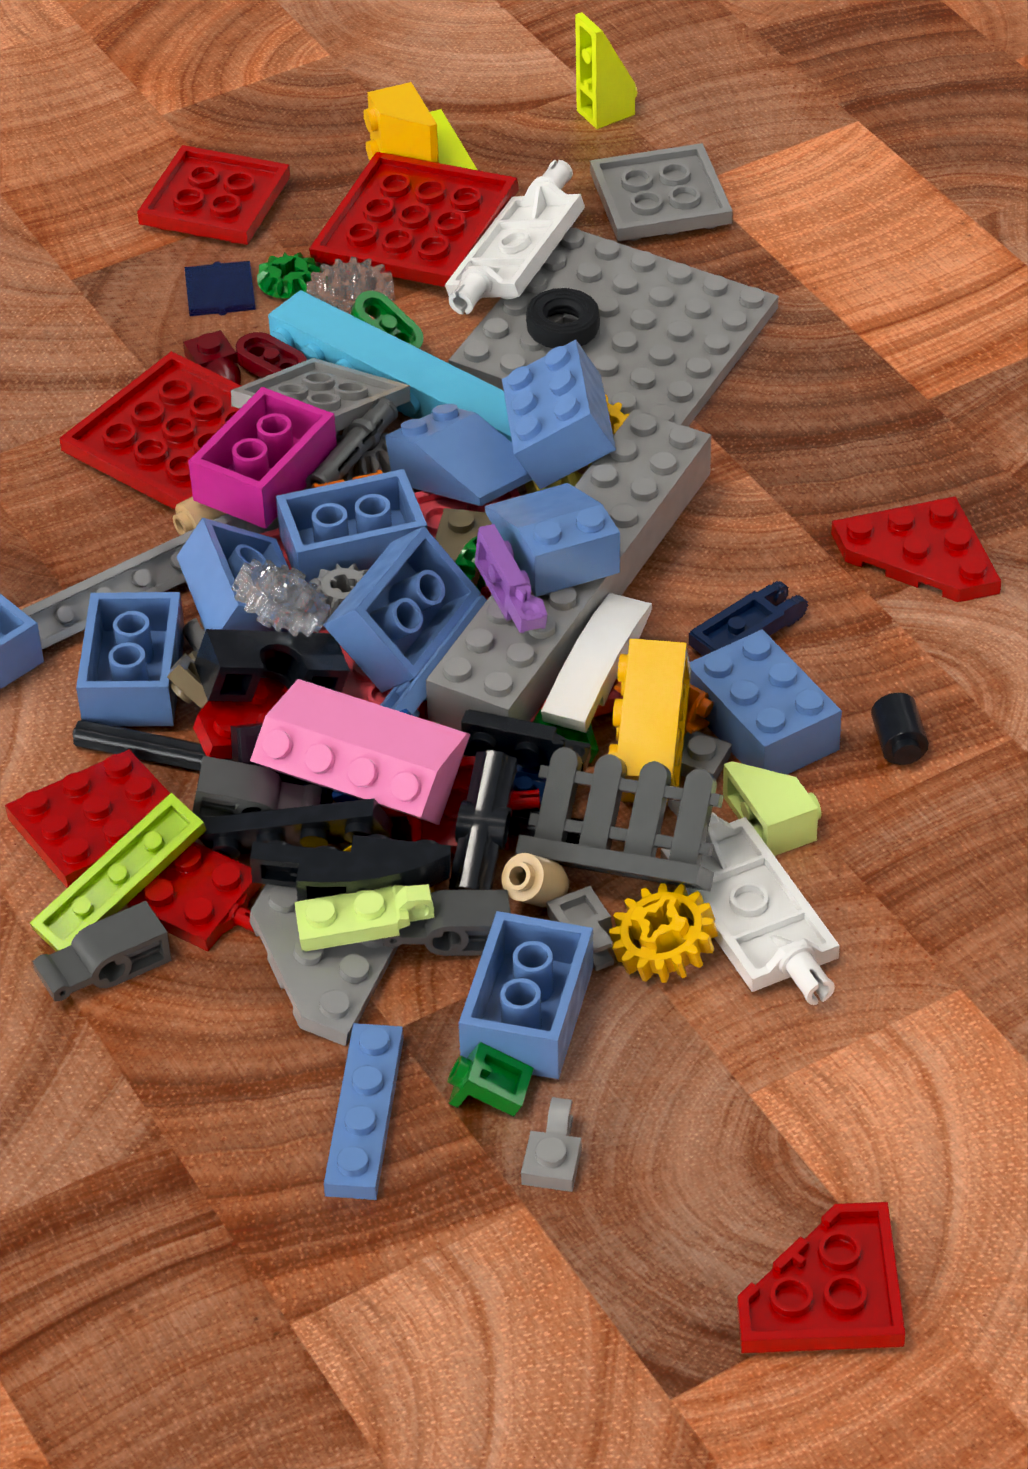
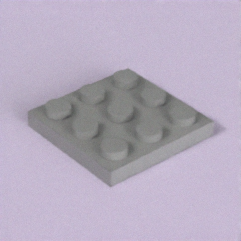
[590,143,733,242]
[231,358,410,435]

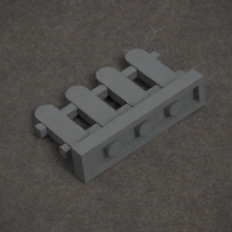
[515,747,724,892]

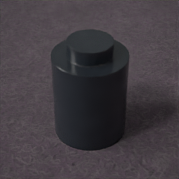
[871,693,929,765]

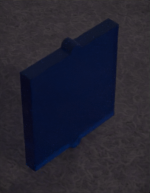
[184,261,256,316]

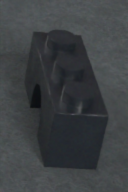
[194,629,350,702]

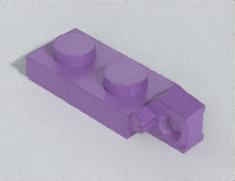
[474,524,547,633]

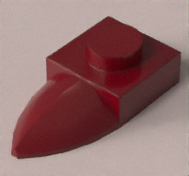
[183,330,241,385]

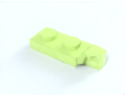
[294,884,434,952]

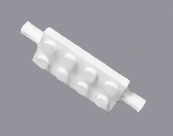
[445,160,585,315]
[661,800,840,1005]

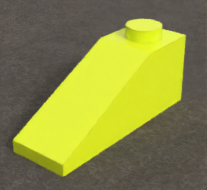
[575,12,637,129]

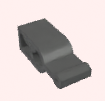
[192,756,322,818]
[382,890,511,956]
[32,901,172,1001]

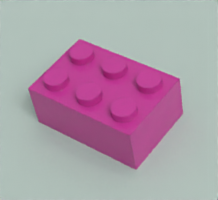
[188,387,337,529]

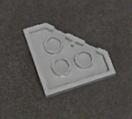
[249,884,399,1046]

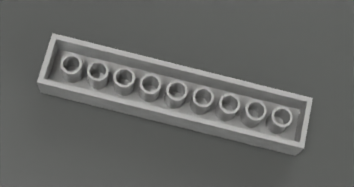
[426,409,711,731]

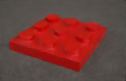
[137,145,290,245]
[5,749,170,888]

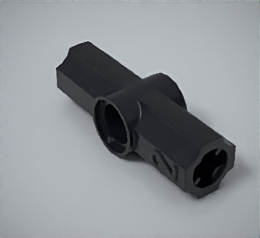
[448,750,518,890]

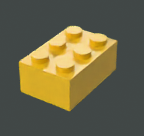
[608,638,691,805]

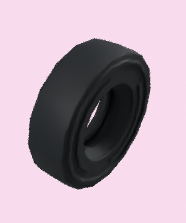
[526,288,600,348]

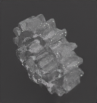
[306,257,395,318]
[232,559,331,637]

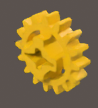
[609,883,718,983]

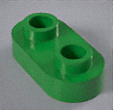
[351,291,424,349]

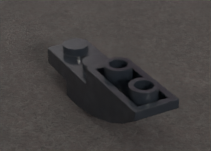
[250,834,451,901]

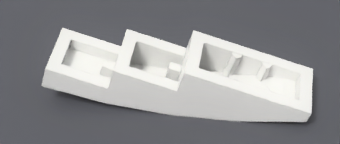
[541,593,652,733]

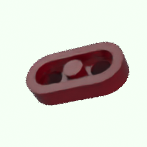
[236,332,307,378]

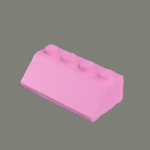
[250,679,470,825]

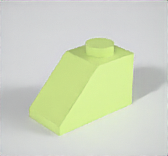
[723,761,822,856]

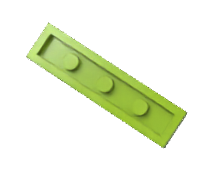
[30,793,207,952]

